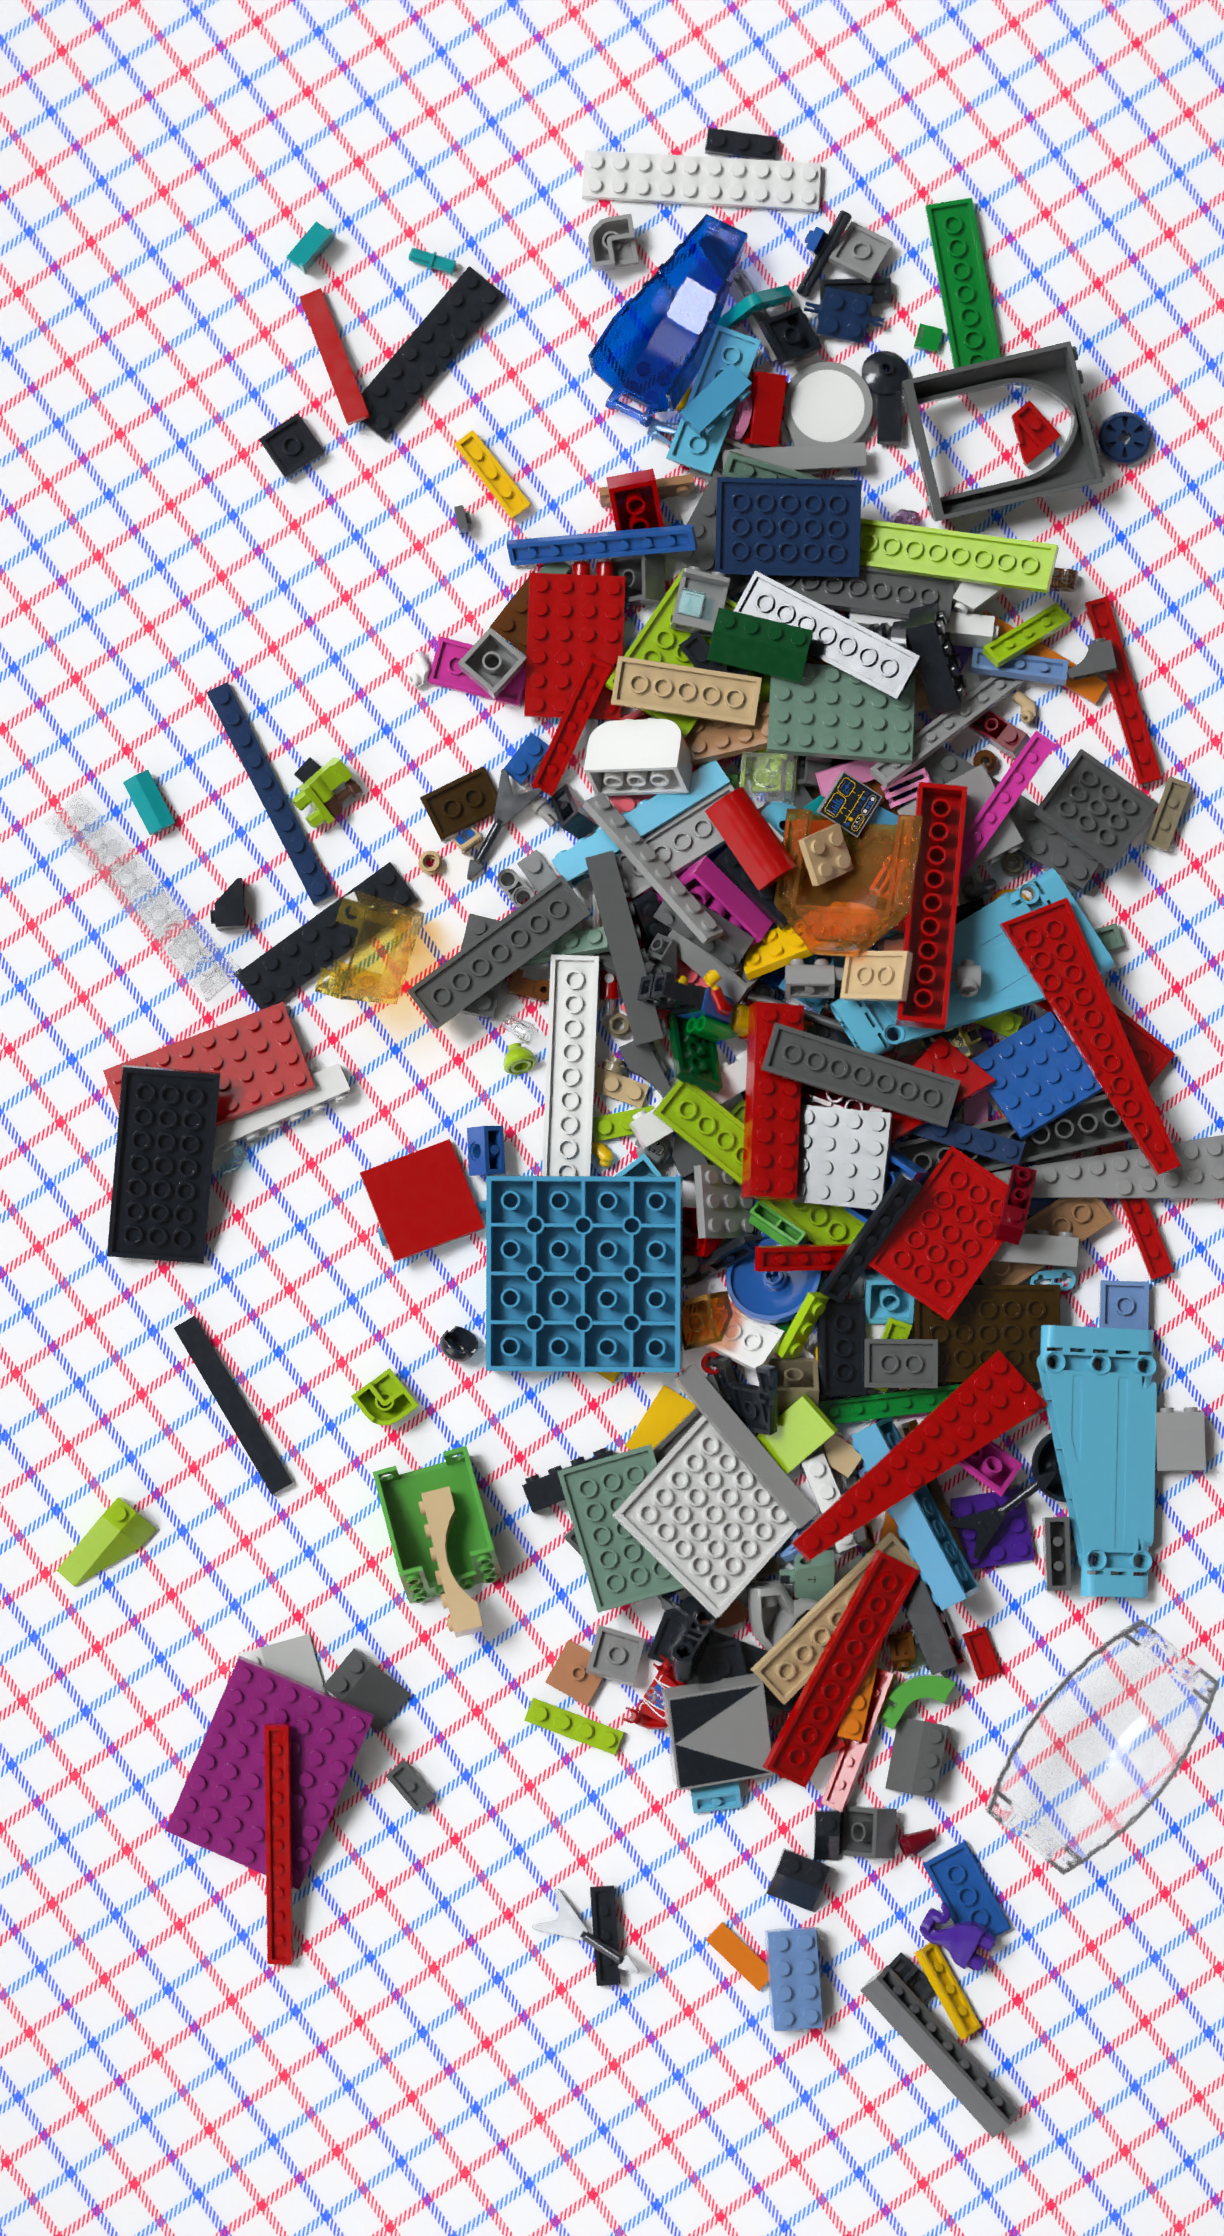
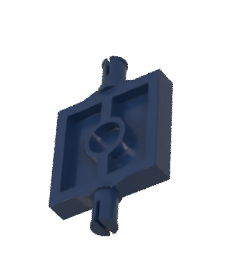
[804,286,885,344]

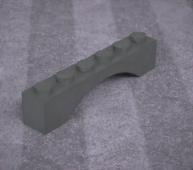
[619,1040,709,1179]

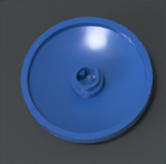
[726,1233,823,1324]

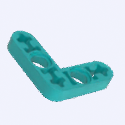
[711,285,794,331]

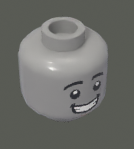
[635,1137,672,1166]

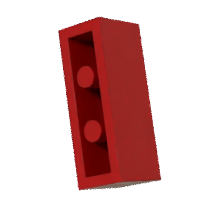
[743,371,789,447]

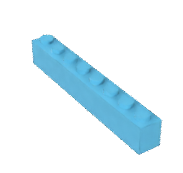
[552,760,730,889]

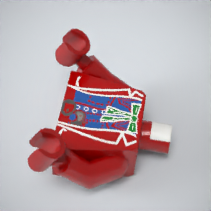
[622,1655,688,1730]

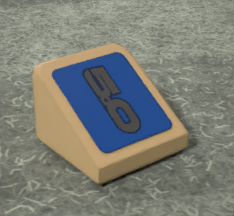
[453,827,482,854]

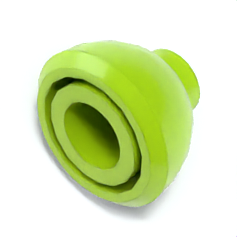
[503,1043,537,1075]

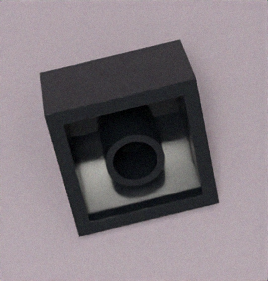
[766,1847,830,1912]

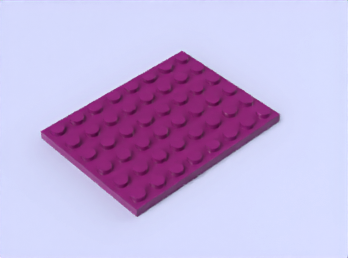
[165,1656,374,1890]

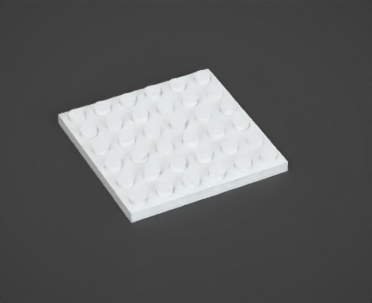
[612,1415,797,1618]

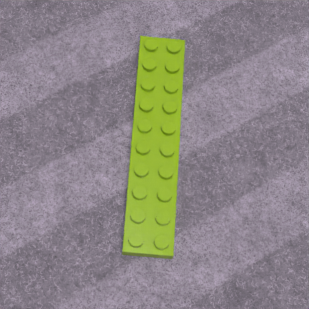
[860,518,1059,593]
[652,1080,865,1245]

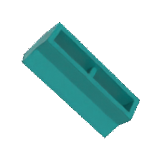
[123,770,175,835]

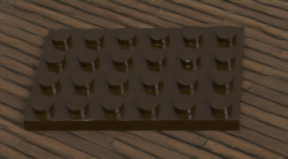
[914,1284,1060,1382]

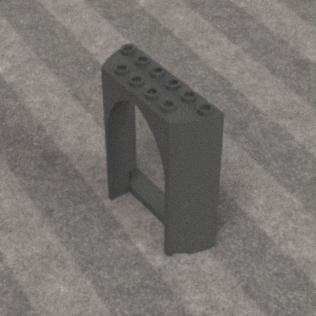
[901,341,1106,522]

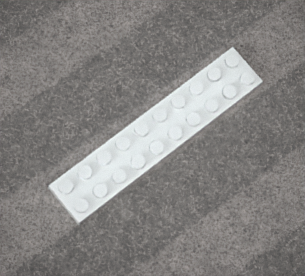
[582,150,821,212]
[542,954,600,1176]

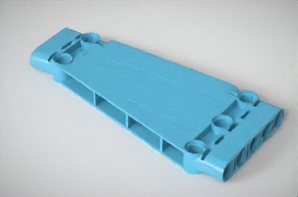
[830,868,1115,1056]
[1036,1325,1157,1598]

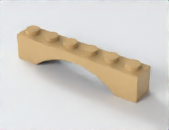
[418,1486,485,1638]

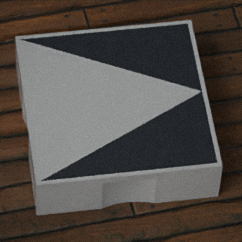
[662,1674,774,1791]

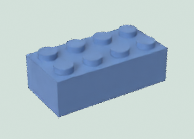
[764,1926,823,2031]

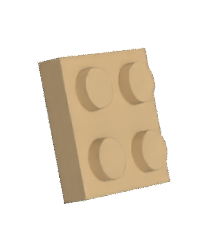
[798,824,854,886]

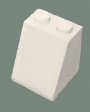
[951,581,1010,614]

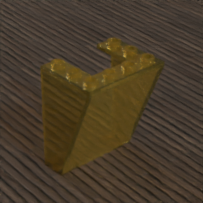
[315,891,425,1004]

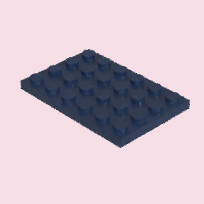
[715,477,862,577]

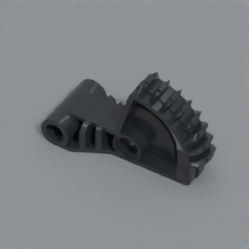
[657,1588,724,1683]

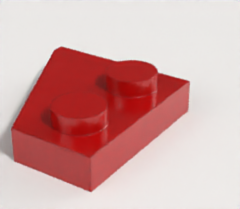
[1011,400,1061,467]

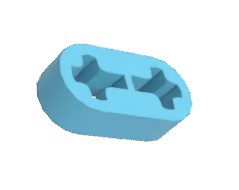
[1029,1269,1076,1292]

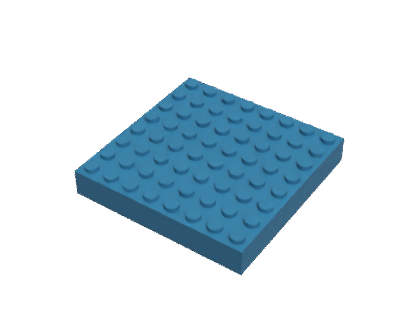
[486,1176,683,1372]

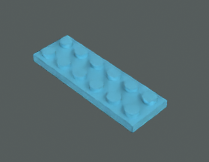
[666,325,761,476]

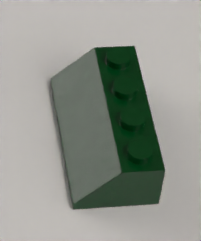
[707,608,813,683]

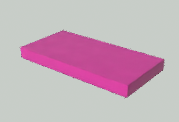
[428,636,526,707]

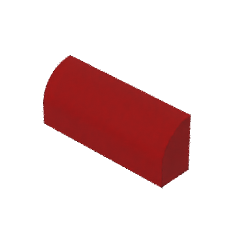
[705,787,796,891]

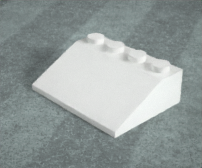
[237,1634,326,1693]

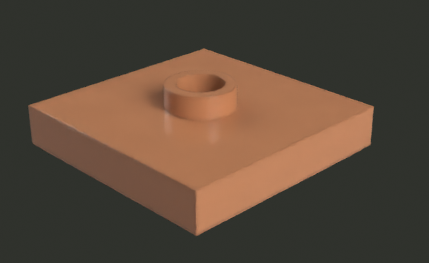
[545,1640,603,1706]

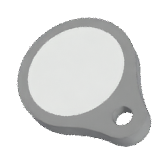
[783,362,873,477]

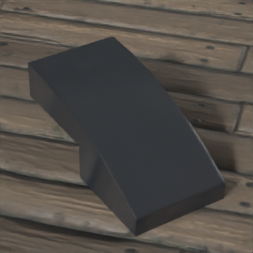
[877,394,902,444]
[889,1952,934,2003]

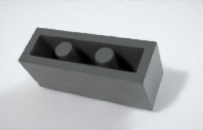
[1042,1517,1072,1591]

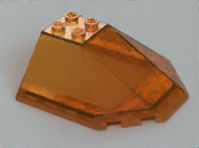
[774,808,923,958]

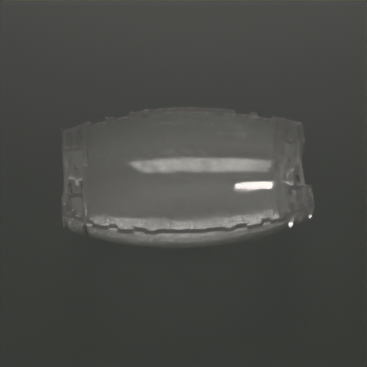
[985,1618,1220,1875]

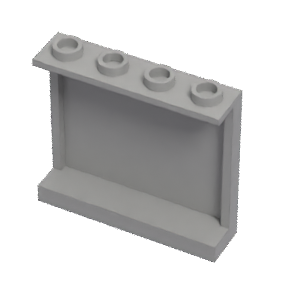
[897,763,1025,876]

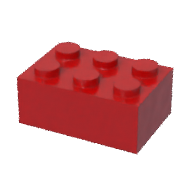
[606,469,664,531]

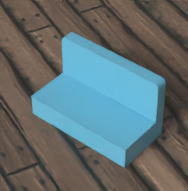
[690,1781,742,1814]

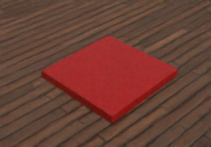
[360,1139,485,1263]

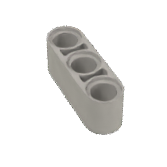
[497,868,535,909]

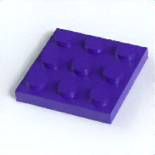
[950,1487,1035,1570]

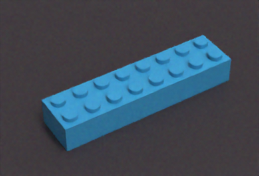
[851,1416,981,1611]

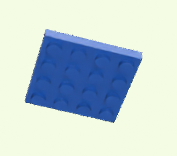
[971,1011,1103,1140]

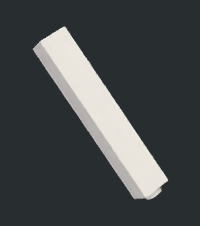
[849,612,999,648]

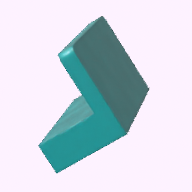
[286,221,335,274]

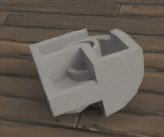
[588,214,639,271]

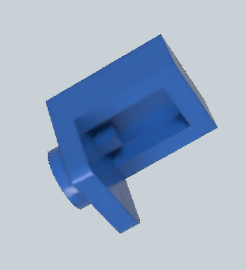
[804,226,829,261]

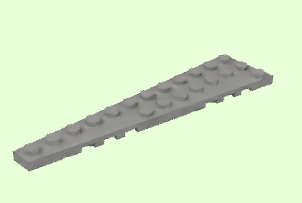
[992,1135,1224,1199]

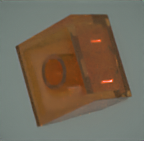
[683,1291,733,1351]

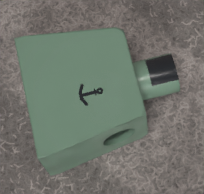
[779,1550,835,1601]

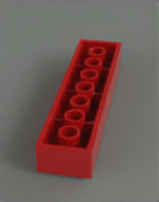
[741,1002,804,1202]

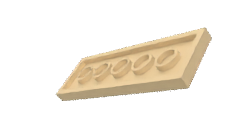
[611,656,762,726]

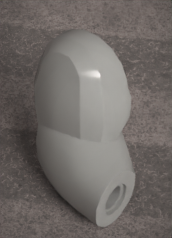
[747,1579,819,1652]

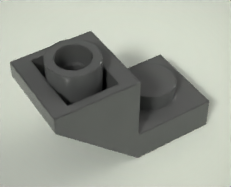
[646,933,678,976]

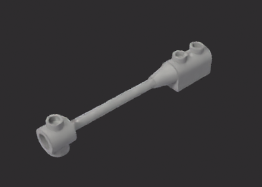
[785,959,981,998]

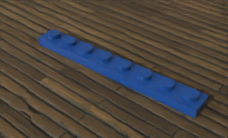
[506,524,698,566]

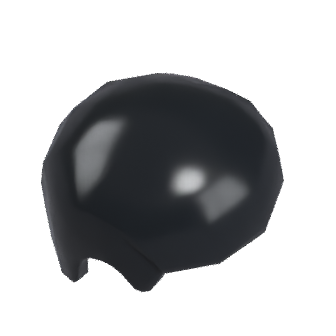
[439,1326,479,1362]

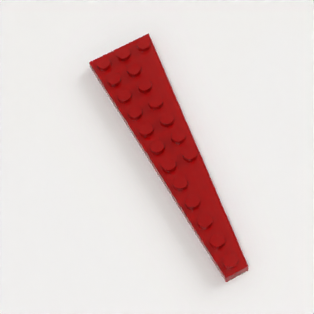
[1000,898,1181,1175]
[792,1350,1048,1561]

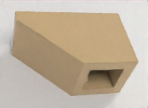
[823,1431,862,1478]

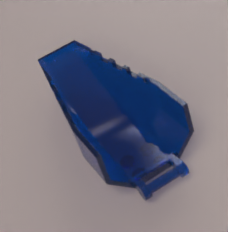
[588,214,748,427]

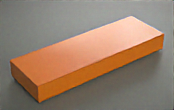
[705,1922,768,1991]

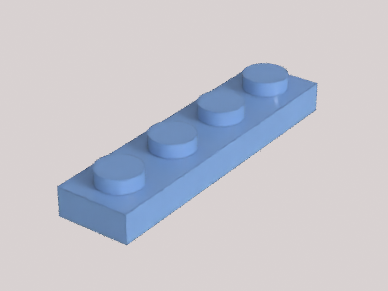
[970,648,1069,685]

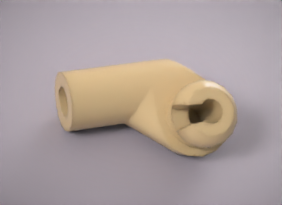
[1011,689,1036,724]

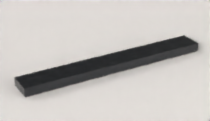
[174,1316,293,1495]

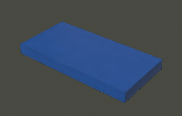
[922,1841,1011,1937]

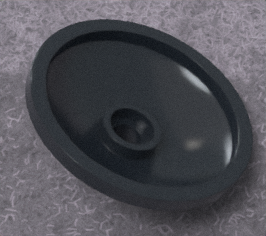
[1031,1433,1067,1503]

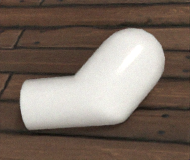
[409,651,431,687]

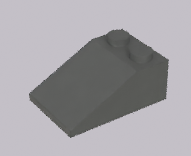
[323,1648,411,1732]

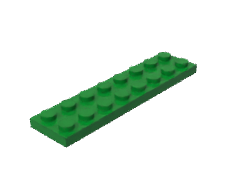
[925,197,1001,369]

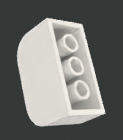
[584,718,693,796]

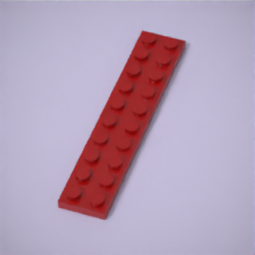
[763,1549,920,1788]

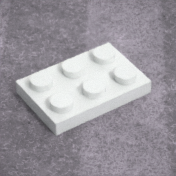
[699,1302,786,1372]

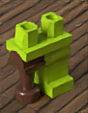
[292,757,363,828]

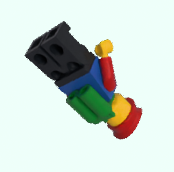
[637,970,754,1044]

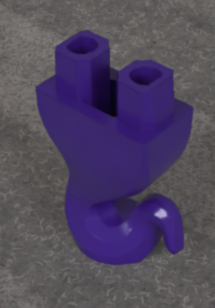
[919,1902,997,1972]

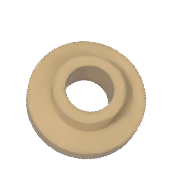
[418,851,442,875]

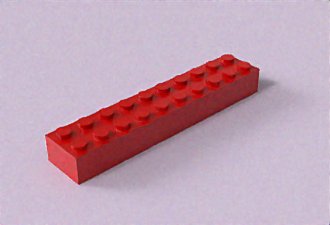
[896,782,967,1030]

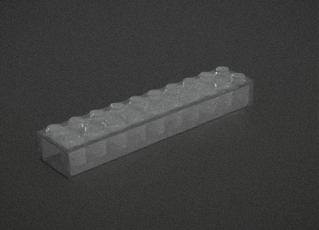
[44,790,242,1003]

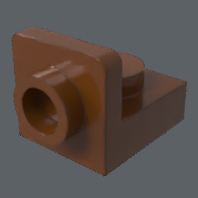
[888,1632,916,1672]

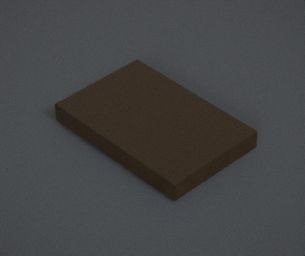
[420,766,498,841]

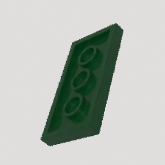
[667,1010,723,1093]

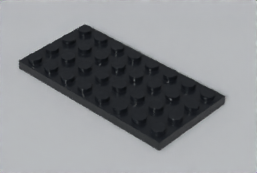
[107,1065,221,1264]

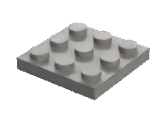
[694,1165,755,1239]

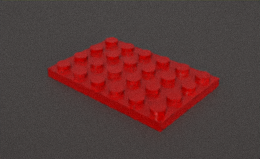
[524,573,625,721]
[868,1145,1031,1321]

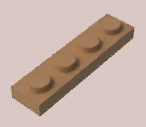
[599,474,695,507]

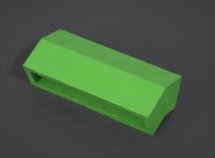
[749,1200,809,1245]

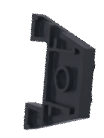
[710,1356,777,1435]

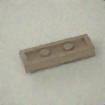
[1144,776,1192,852]

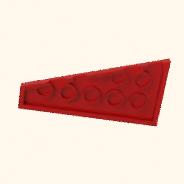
[883,1036,996,1142]

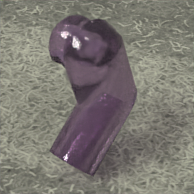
[885,509,921,526]

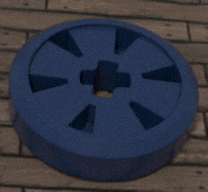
[1098,412,1151,465]

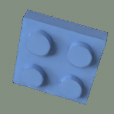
[1099,1280,1149,1330]

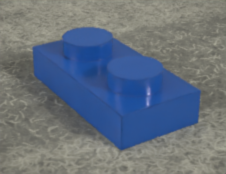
[504,732,549,786]

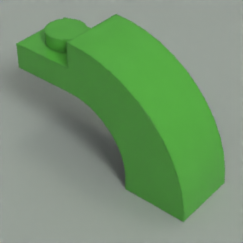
[882,1674,956,1730]

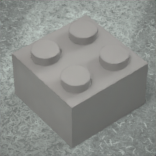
[458,628,526,699]

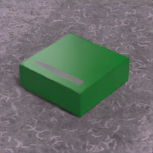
[914,323,943,354]

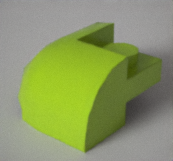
[351,1368,419,1425]

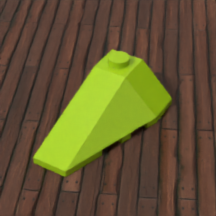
[56,1497,157,1586]

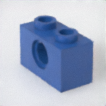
[467,1126,506,1176]

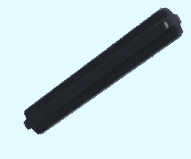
[796,210,852,298]

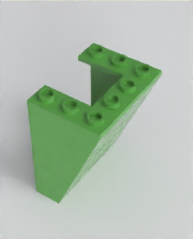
[372,1446,503,1603]

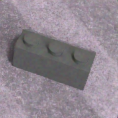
[885,1716,948,1799]

